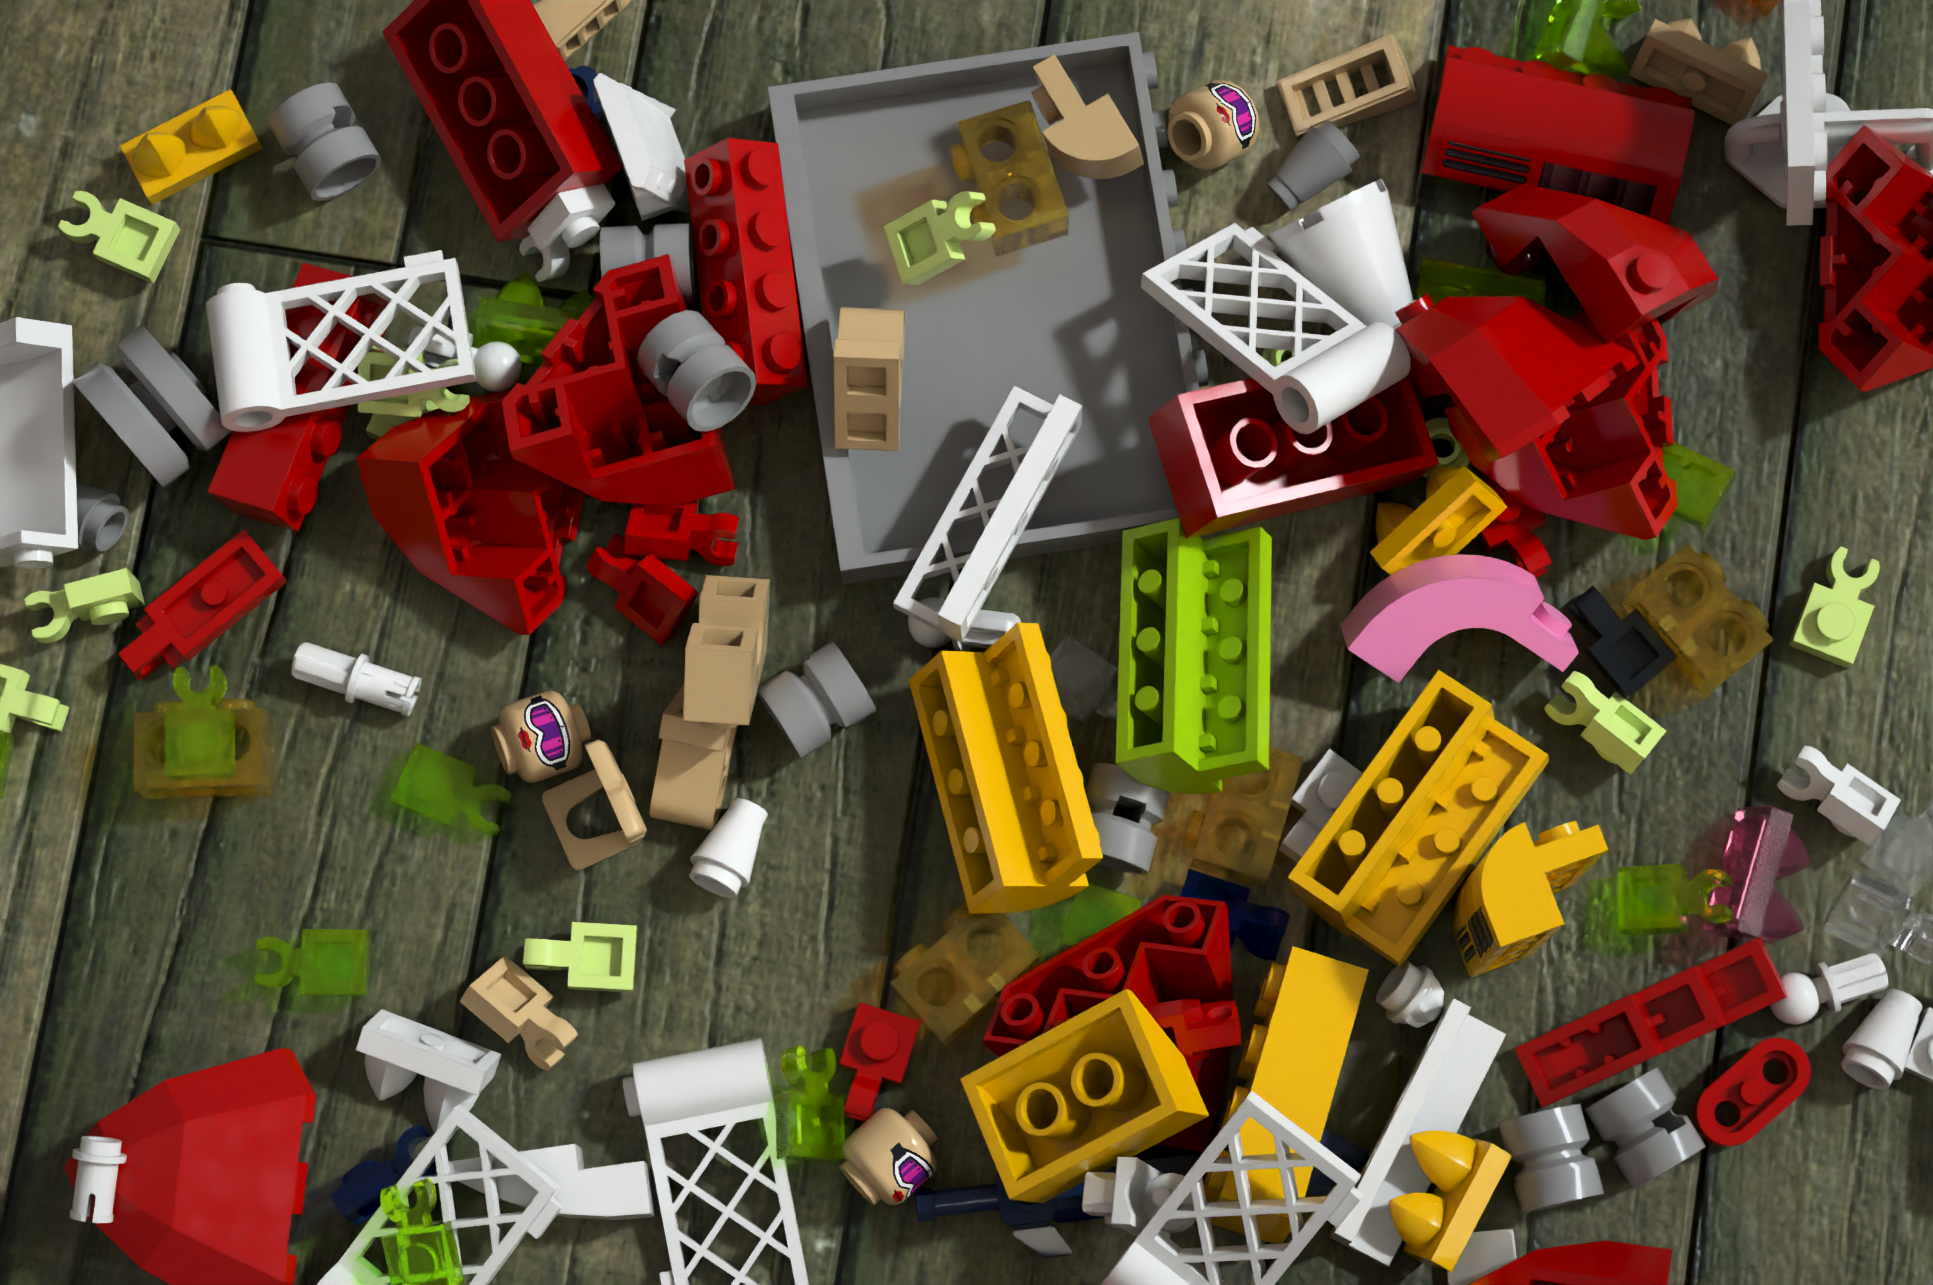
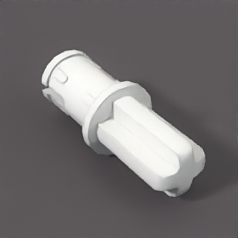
[292,642,422,717]

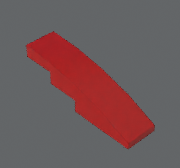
[1514,937,1788,1108]

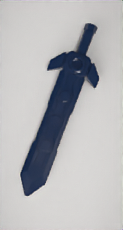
[915,1128,1369,1258]

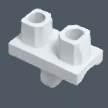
[1082,1157,1196,1239]

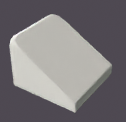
[1446,1229,1517,1285]

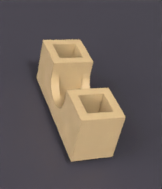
[683,575,770,730]

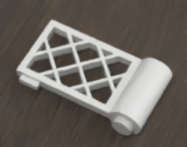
[1140,223,1411,434]
[206,250,476,432]
[623,1038,809,1285]
[1100,1090,1364,1285]
[317,1105,563,1285]

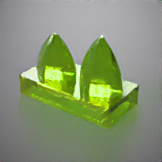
[1532,0,1641,76]
[476,272,594,365]

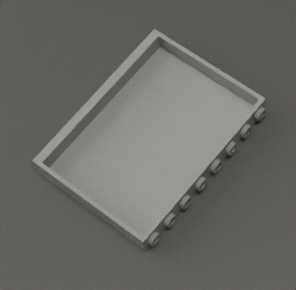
[768,32,1209,584]

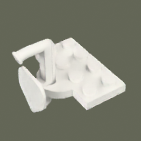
[1724,0,1933,226]

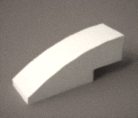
[449,1144,656,1220]

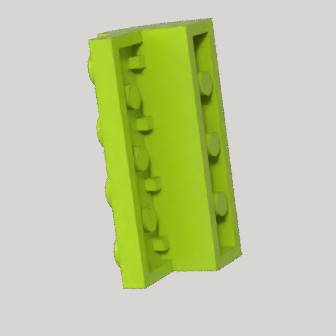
[1115,518,1272,794]

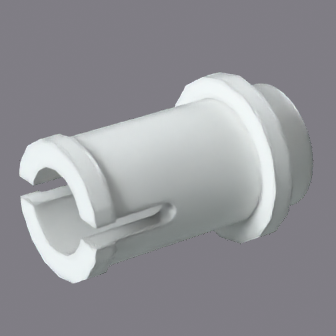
[69,1136,127,1223]

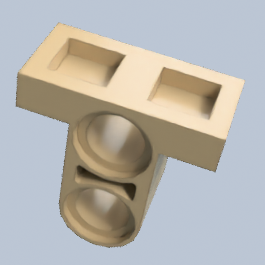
[834,307,905,451]
[650,684,739,831]

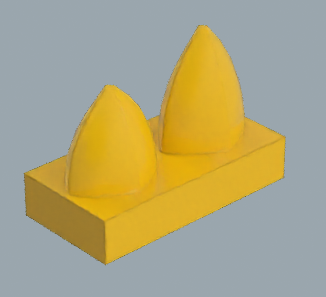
[120,89,263,205]
[1370,465,1507,575]
[1389,1130,1512,1272]

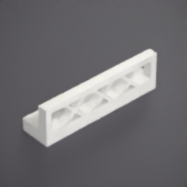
[893,386,1082,643]
[1328,998,1506,1268]

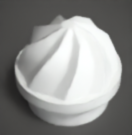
[1376,960,1444,1028]

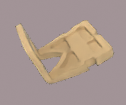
[542,740,647,871]

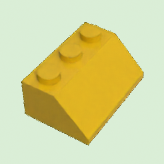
[960,989,1209,1203]

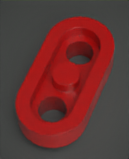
[1693,1038,1811,1148]

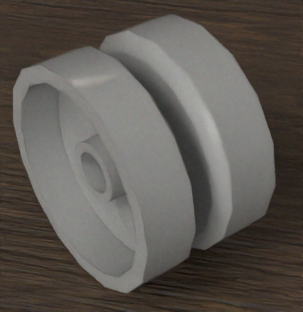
[72,324,232,489]

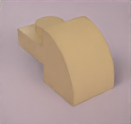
[1031,54,1144,179]

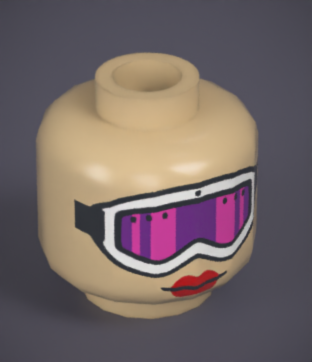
[1167,80,1260,170]
[491,690,591,783]
[839,1108,938,1206]

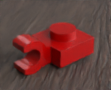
[1478,478,1552,579]
[624,501,739,566]
[586,533,700,646]
[839,1002,921,1122]

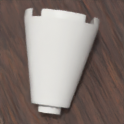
[1268,178,1413,327]

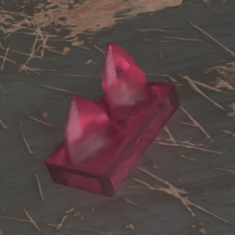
[1703,806,1811,940]

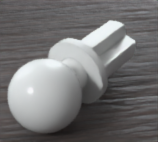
[406,326,522,392]
[908,597,1021,652]
[1769,953,1888,1025]

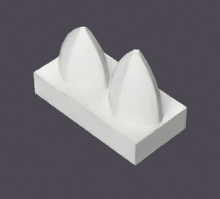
[356,1009,501,1133]

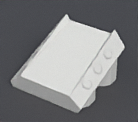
[593,73,690,221]

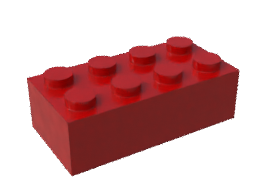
[382,0,623,242]
[1147,373,1439,539]

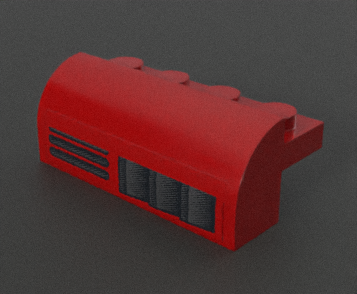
[1421,45,1695,224]

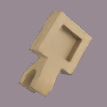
[460,955,578,1071]

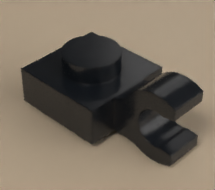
[1567,586,1678,700]

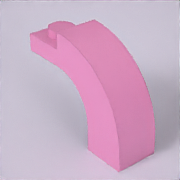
[1340,554,1579,683]

